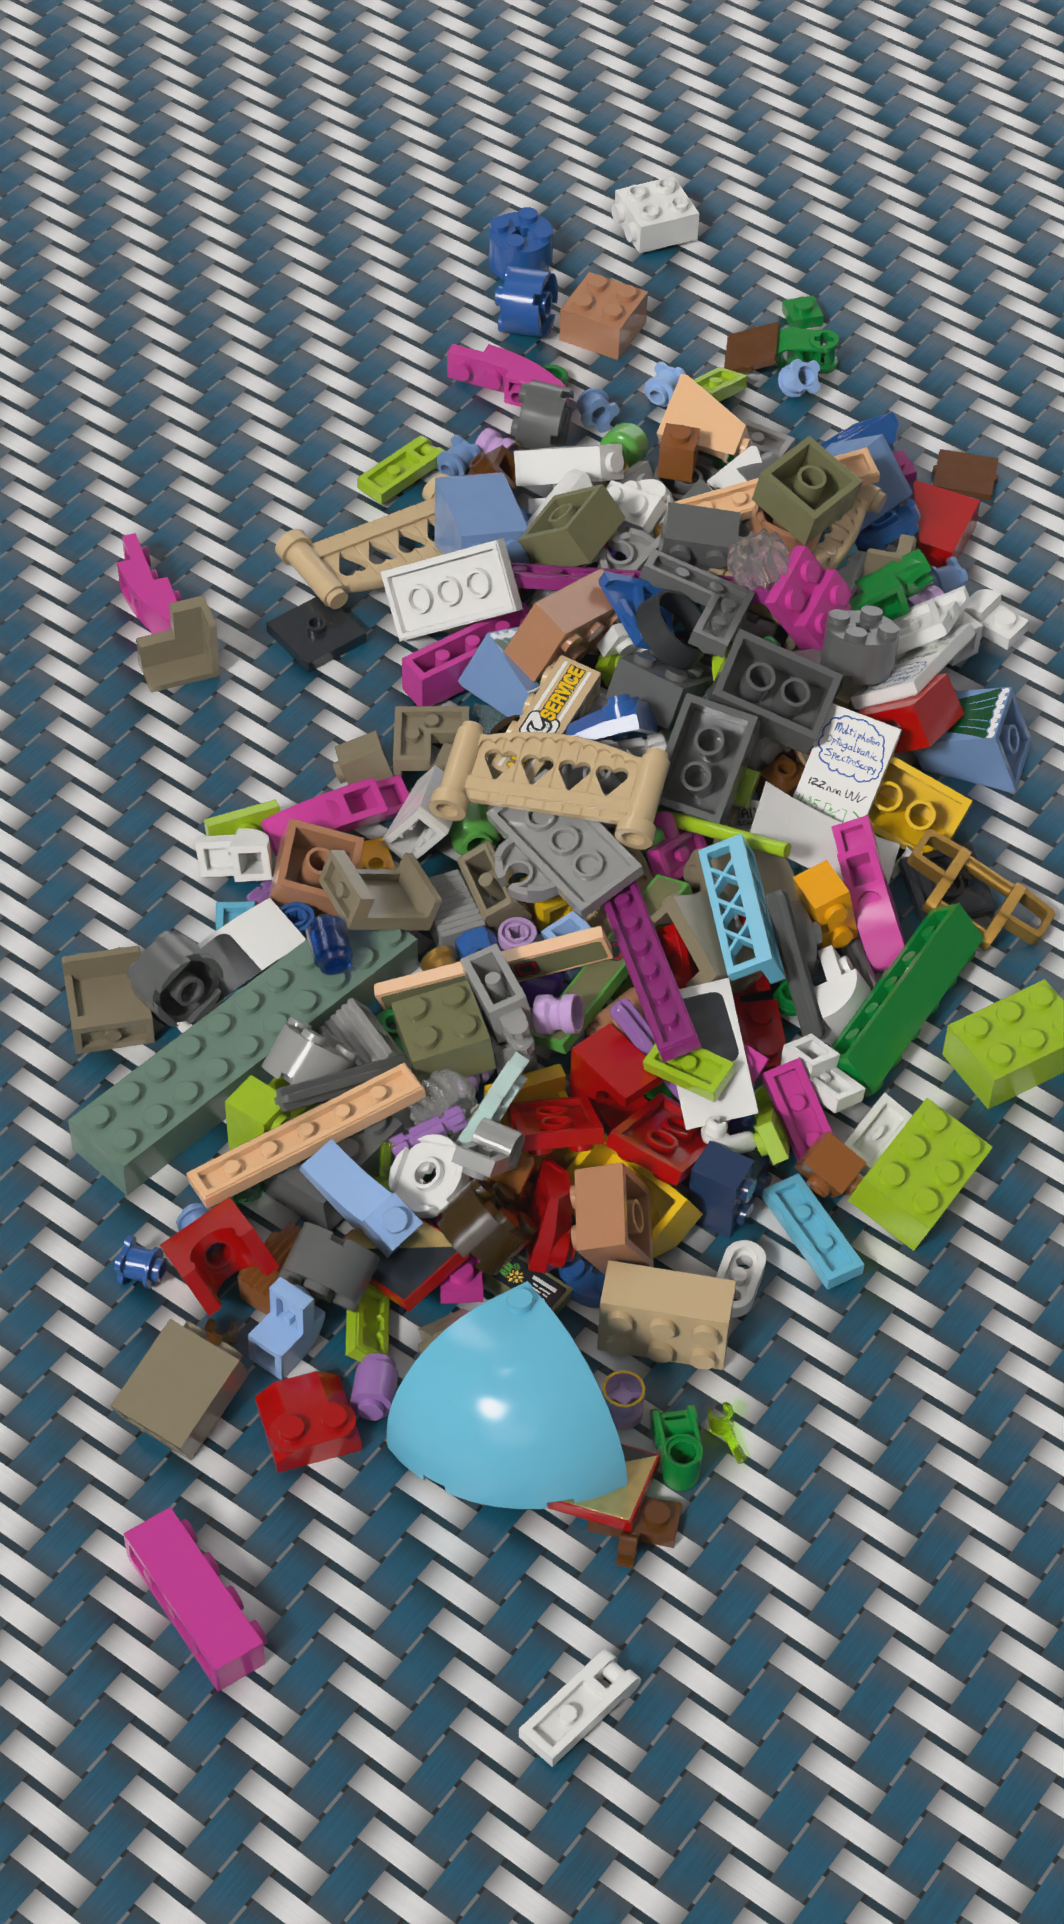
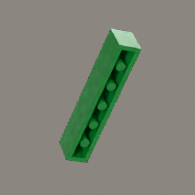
[831,903,984,1097]

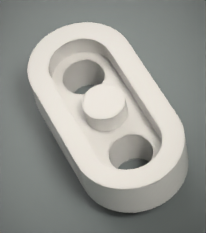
[716,1240,766,1318]

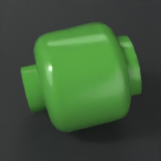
[600,422,649,468]
[448,802,499,856]

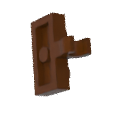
[587,1496,682,1569]

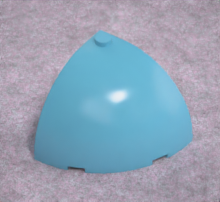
[386,1281,628,1509]

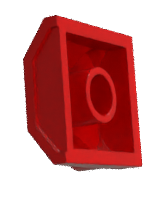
[525,1157,575,1273]
[255,1371,362,1473]

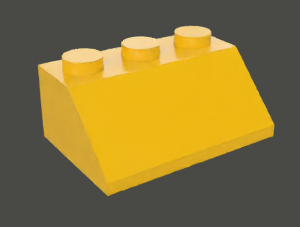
[868,755,973,853]
[566,1133,703,1258]

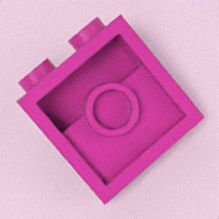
[764,546,853,650]

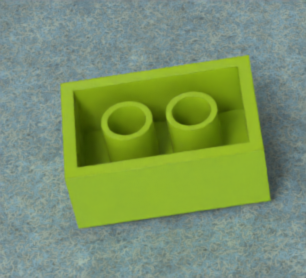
[942,979,1064,1109]
[848,1098,993,1251]

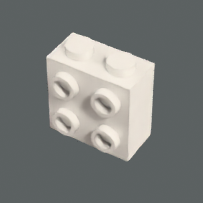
[611,176,699,253]

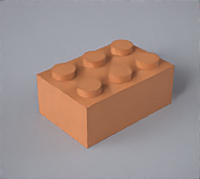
[504,568,621,682]

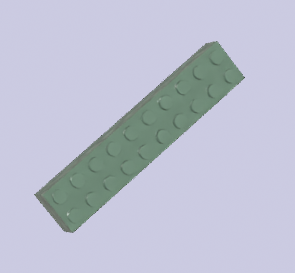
[68,915,418,1195]

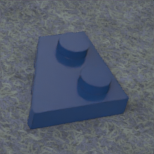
[599,571,674,650]

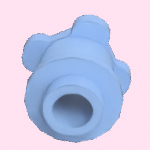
[778,359,821,398]
[644,362,686,407]

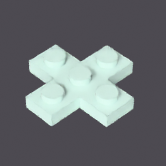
[455,1052,530,1145]

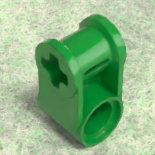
[776,327,839,374]
[650,1404,703,1491]

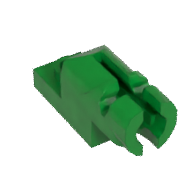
[848,549,934,620]

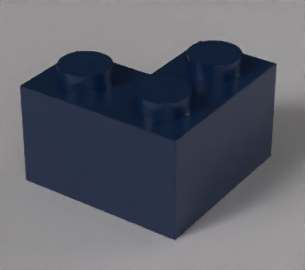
[688,1141,772,1238]

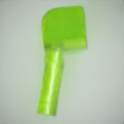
[372,1141,392,1193]
[708,1402,747,1464]

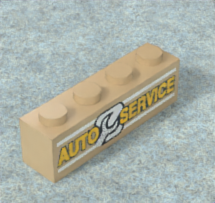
[487,655,601,781]

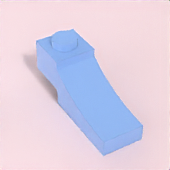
[299,1139,423,1258]

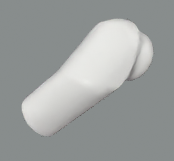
[701,1116,756,1154]

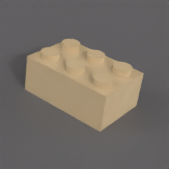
[597,1260,736,1370]

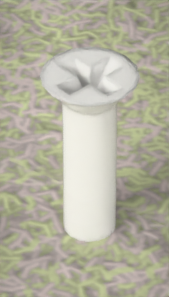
[891,845,913,878]

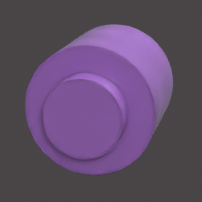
[350,1353,399,1421]

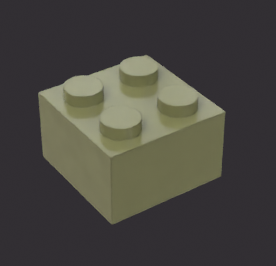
[752,436,863,545]
[518,484,626,567]
[391,980,496,1090]

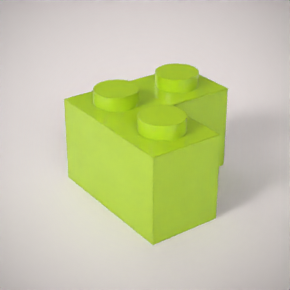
[225,1075,317,1150]

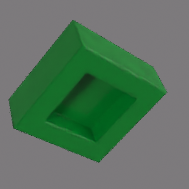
[782,295,824,329]

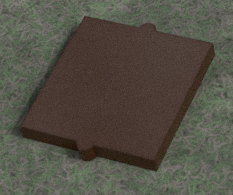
[724,322,781,373]
[932,449,999,500]

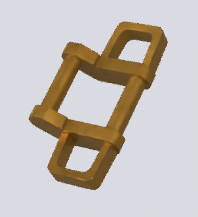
[907,829,1055,952]

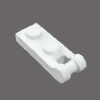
[519,1649,641,1767]

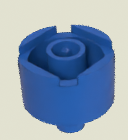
[489,207,554,280]
[495,266,558,337]

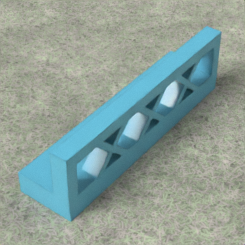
[698,834,786,984]

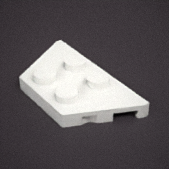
[892,586,970,660]

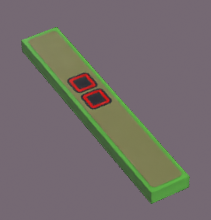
[531,874,692,1054]

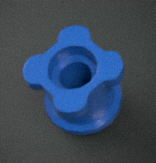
[114,1235,168,1288]

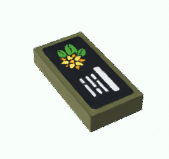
[482,1254,574,1316]

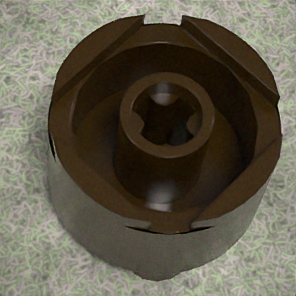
[437,1178,539,1276]

